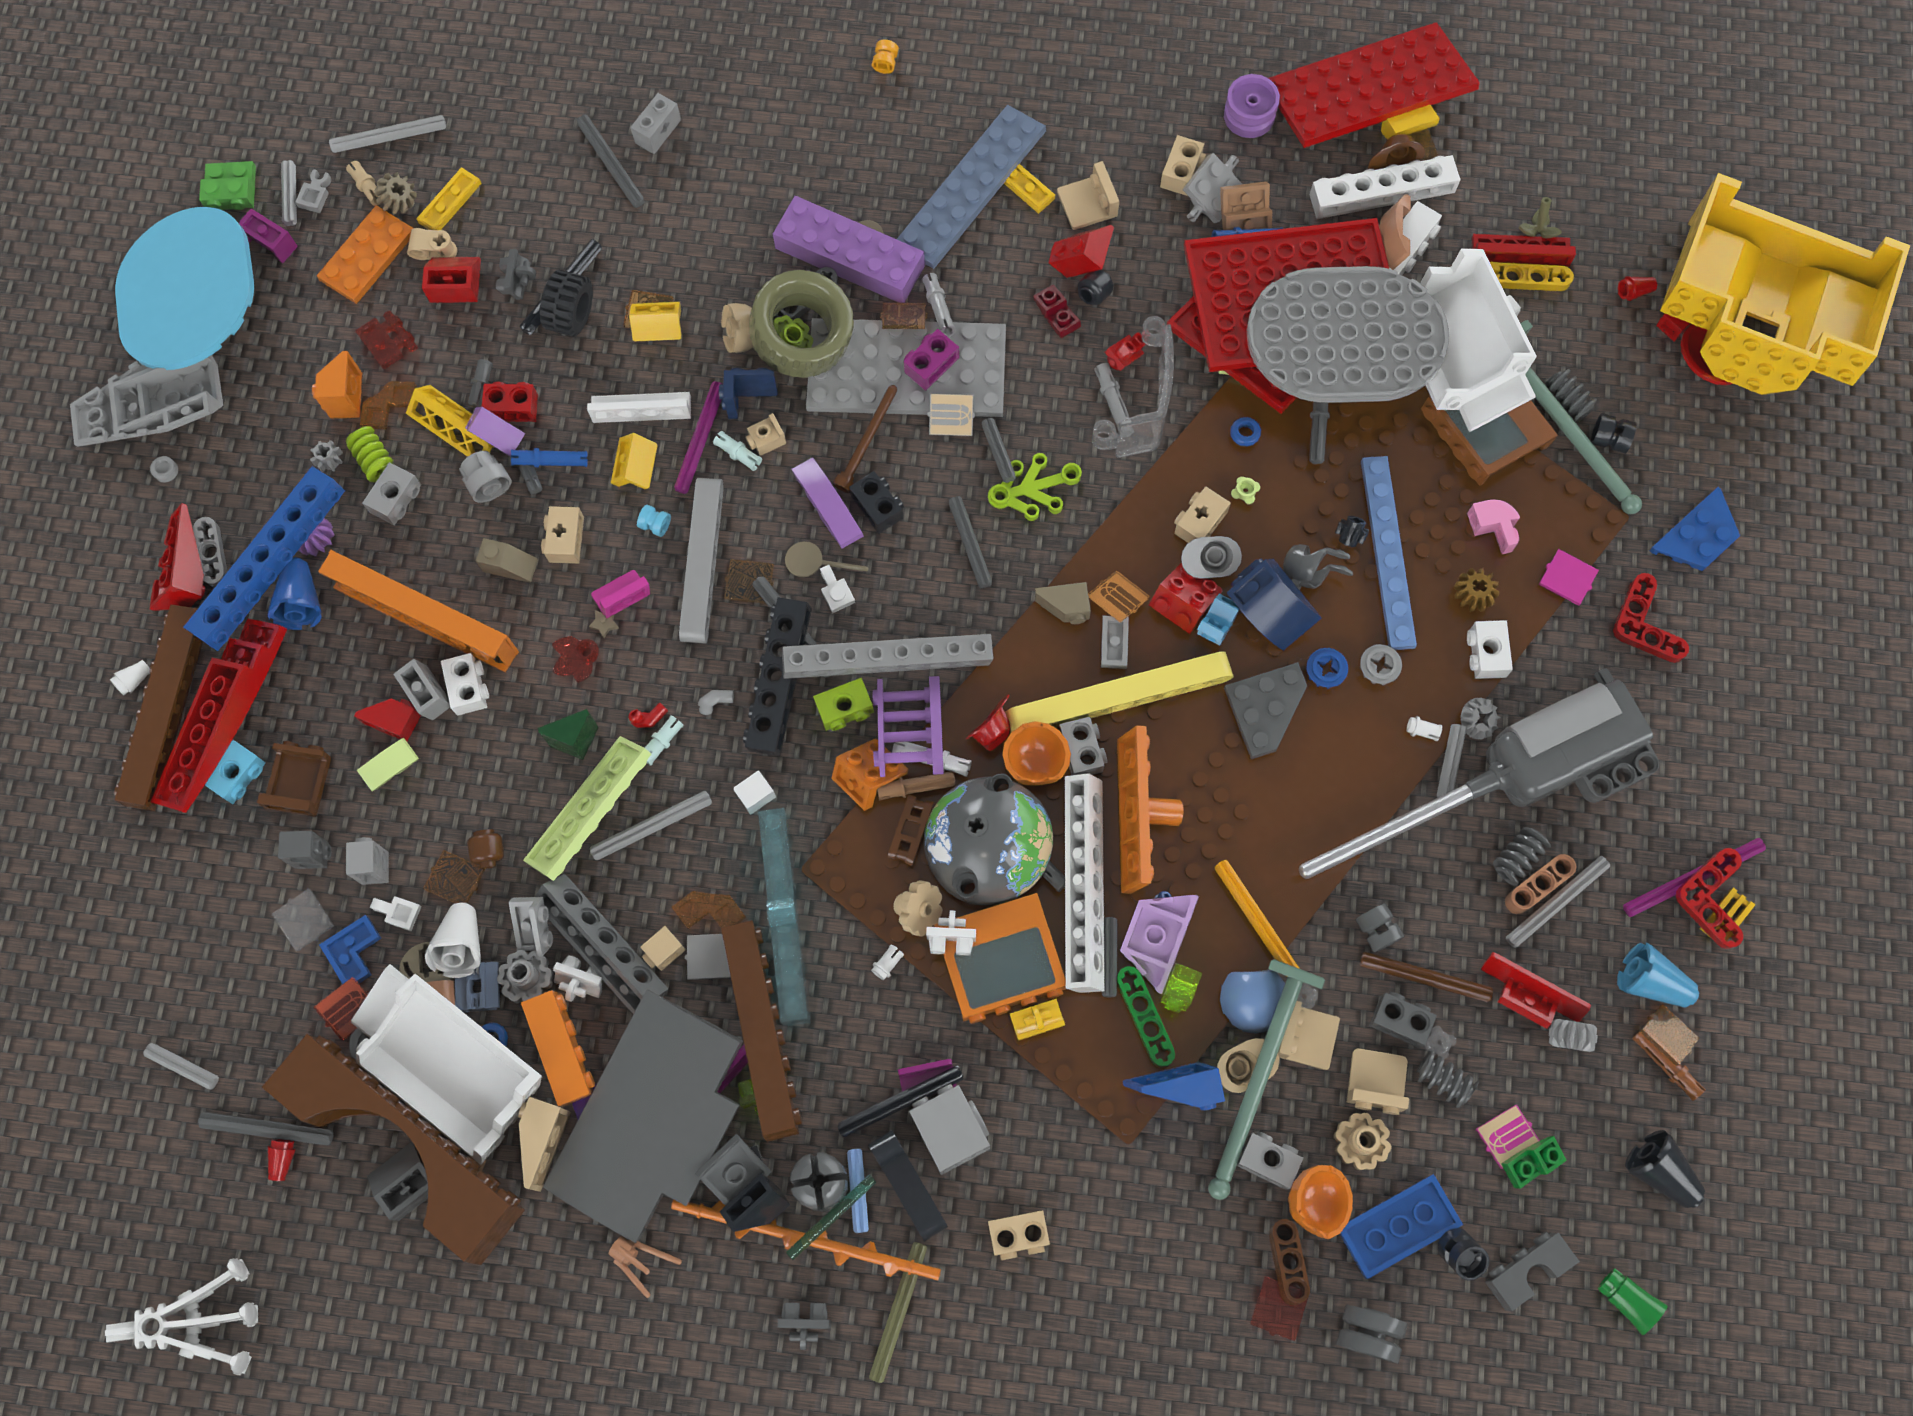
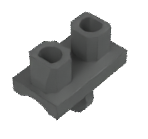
[496,249,536,300]
[777,1303,831,1350]

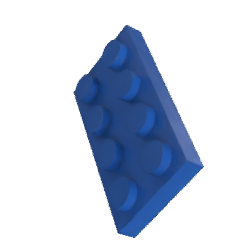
[1340,1174,1463,1279]

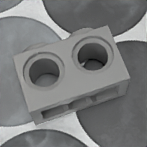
[1059,717,1107,776]
[346,837,389,885]

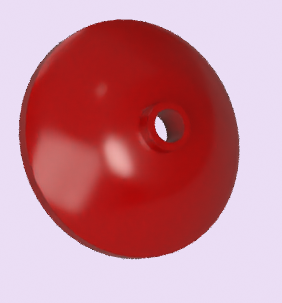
[1681,324,1733,385]

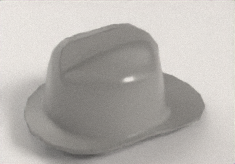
[1181,536,1242,578]

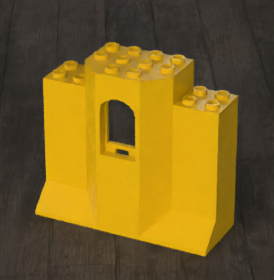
[1660,173,1910,395]

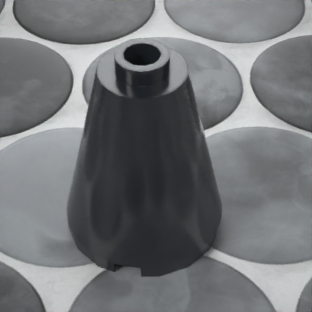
[1625,1130,1705,1208]

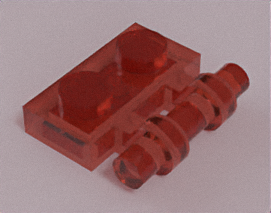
[355,311,418,370]

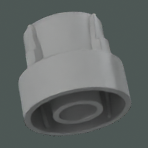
[459,451,512,503]

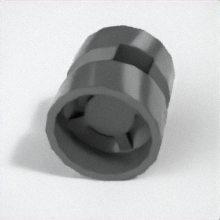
[1355,903,1405,953]

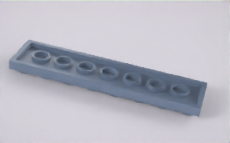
[897,105,1046,269]

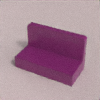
[898,1059,957,1094]

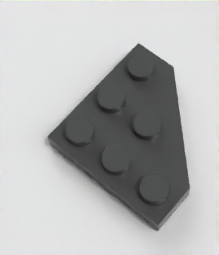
[1224,662,1307,759]

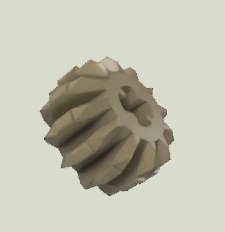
[374,172,417,215]

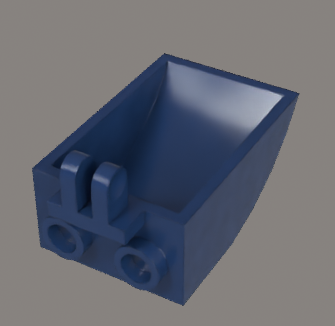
[1227,558,1322,651]

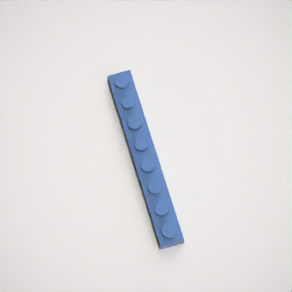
[1361,456,1417,650]

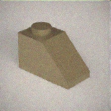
[476,538,538,583]
[1035,582,1091,624]

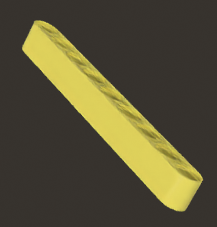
[1005,651,1234,732]

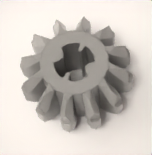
[1548,1019,1598,1052]

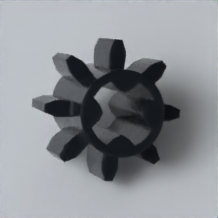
[1335,516,1369,547]

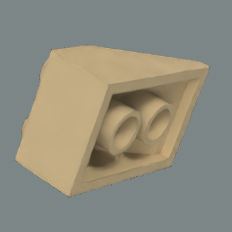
[518,1097,571,1192]

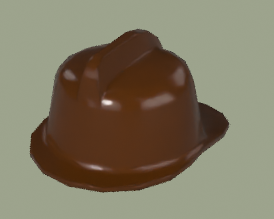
[1368,134,1425,170]

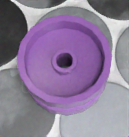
[1224,74,1280,138]

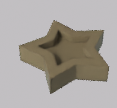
[589,610,619,638]

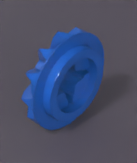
[1306,648,1348,689]

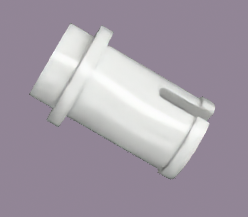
[1406,716,1442,741]
[871,945,904,980]

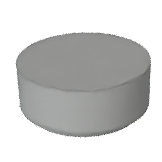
[150,456,178,482]

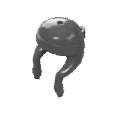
[1283,544,1353,590]

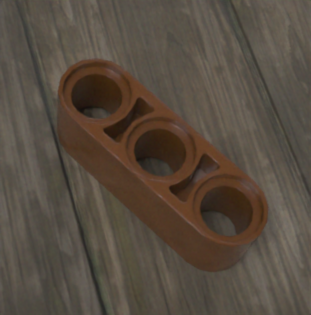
[1269,1219,1310,1305]

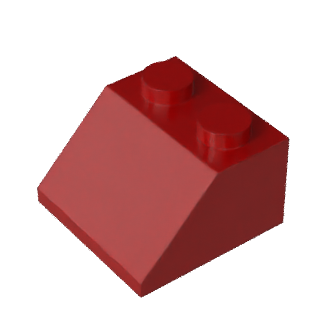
[1048,225,1114,278]

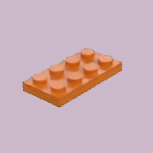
[317,205,414,304]

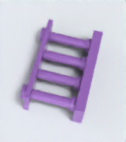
[873,676,944,777]

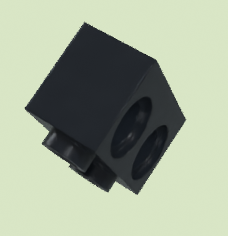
[849,471,904,534]

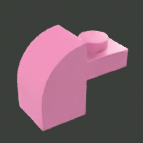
[1467,500,1520,554]

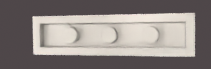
[587,392,691,423]

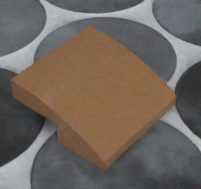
[1220,181,1272,230]

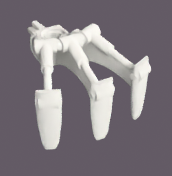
[105,1258,258,1375]

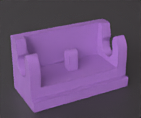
[465,407,525,457]

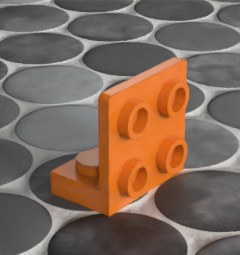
[831,739,908,811]

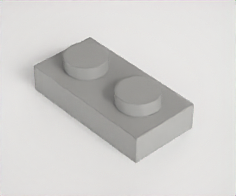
[1101,616,1129,669]

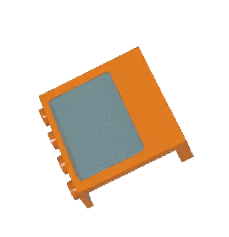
[934,893,1066,1024]

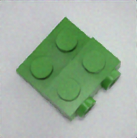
[199,161,256,210]

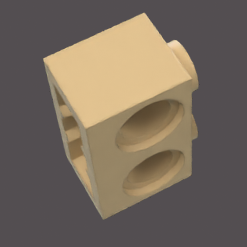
[1160,135,1206,196]
[988,1210,1050,1260]

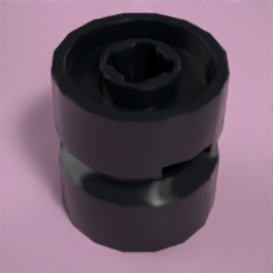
[1590,413,1637,454]
[1438,1228,1489,1281]

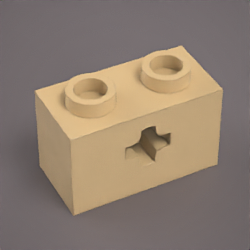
[1174,486,1231,543]
[541,506,584,564]

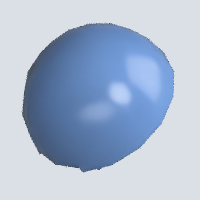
[1220,970,1285,1034]

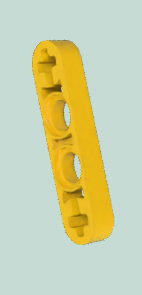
[1490,262,1574,291]

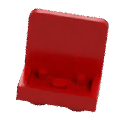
[1149,563,1223,634]

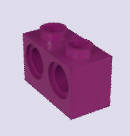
[904,329,959,391]

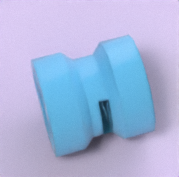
[637,505,671,537]

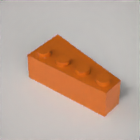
[521,990,595,1107]

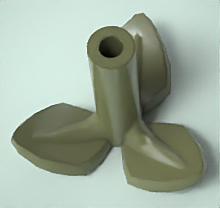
[1519,197,1562,238]

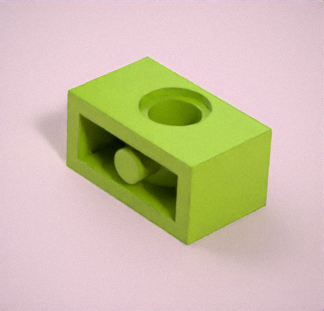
[813,678,874,731]

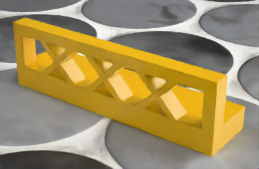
[406,385,494,457]

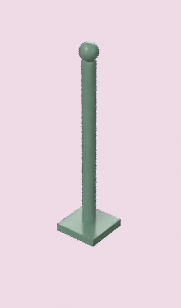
[1520,320,1642,514]
[1208,959,1325,1200]

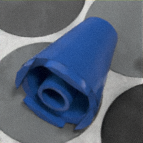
[268,557,322,630]

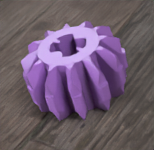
[298,518,335,556]

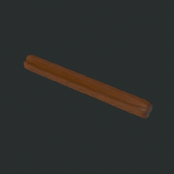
[1360,952,1493,1002]

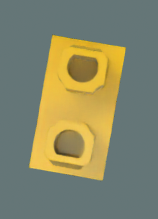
[1010,999,1065,1041]

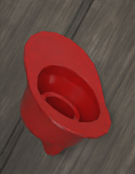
[965,694,1010,751]

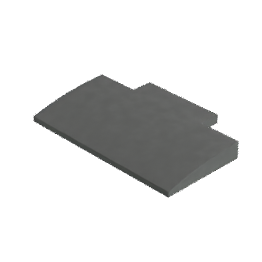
[543,990,743,1243]

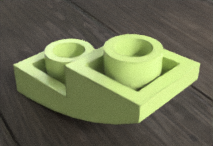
[357,738,419,791]

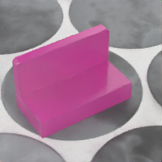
[591,570,650,619]

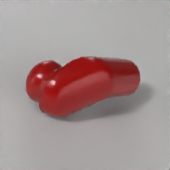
[628,703,668,728]

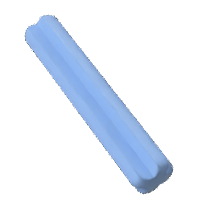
[847,1149,869,1233]

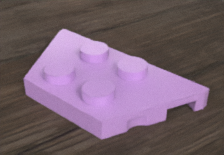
[1120,895,1199,994]

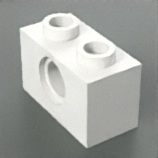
[1467,620,1513,679]

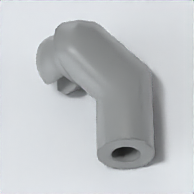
[698,690,734,715]

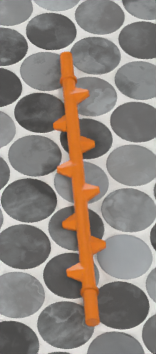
[671,1199,941,1280]

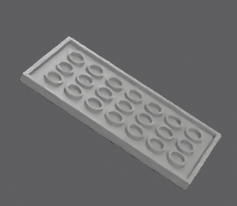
[806,318,1006,417]

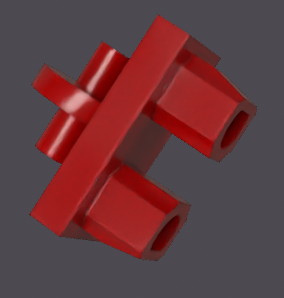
[1105,332,1147,371]

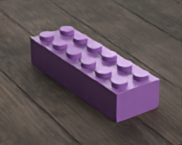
[773,196,925,305]

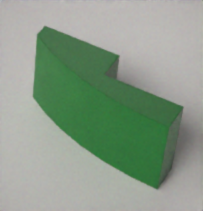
[1501,1136,1567,1189]

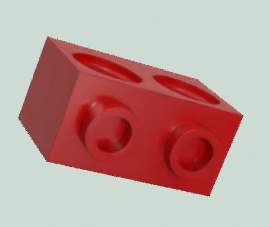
[482,382,538,422]

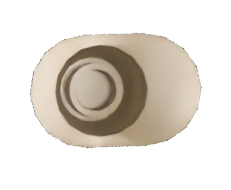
[1217,1038,1279,1093]

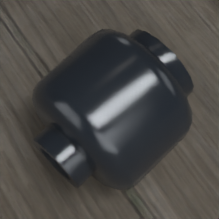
[1077,270,1114,305]

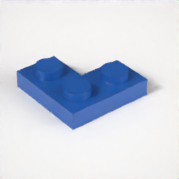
[319,915,382,984]

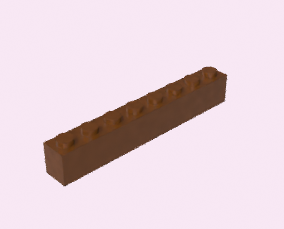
[114,605,203,811]
[721,920,802,1142]

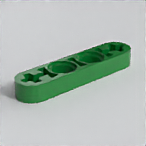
[1117,966,1175,1068]

